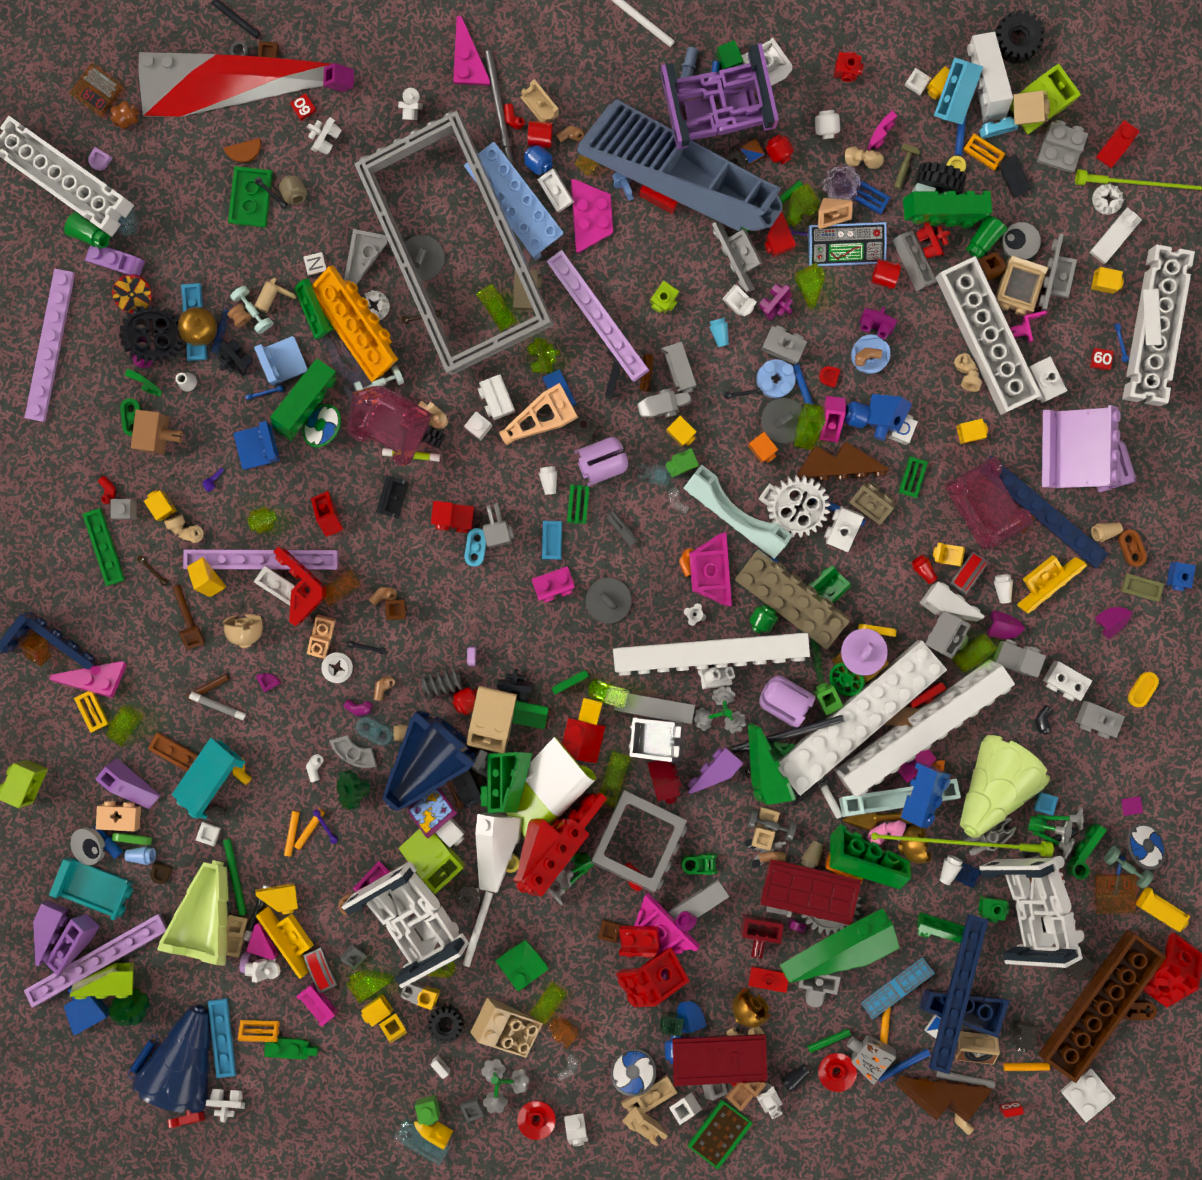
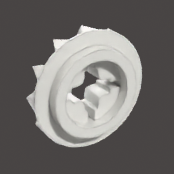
[1092,183,1124,215]
[363,290,390,320]
[321,652,353,683]

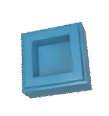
[1033,792,1059,816]

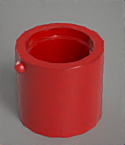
[528,121,553,148]
[871,259,901,289]

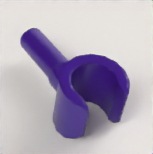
[202,468,224,492]

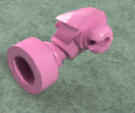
[868,820,906,845]

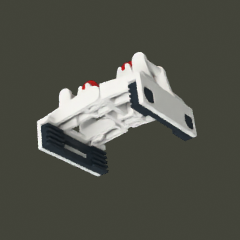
[979,856,1084,968]
[342,861,469,988]

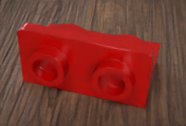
[619,925,661,958]

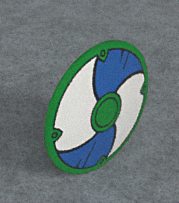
[303,404,341,447]

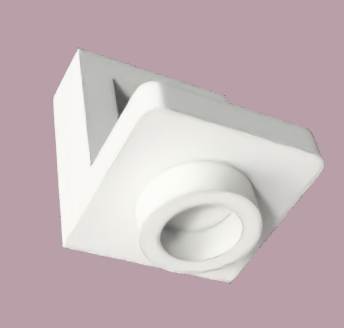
[722,285,757,316]
[564,1113,588,1146]

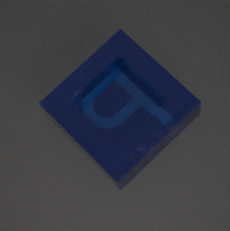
[955,862,981,888]

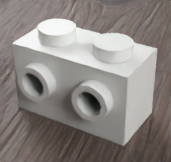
[1043,661,1092,702]

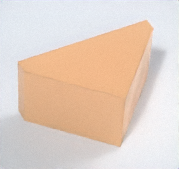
[818,198,853,229]

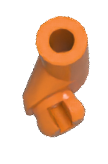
[679,548,694,577]

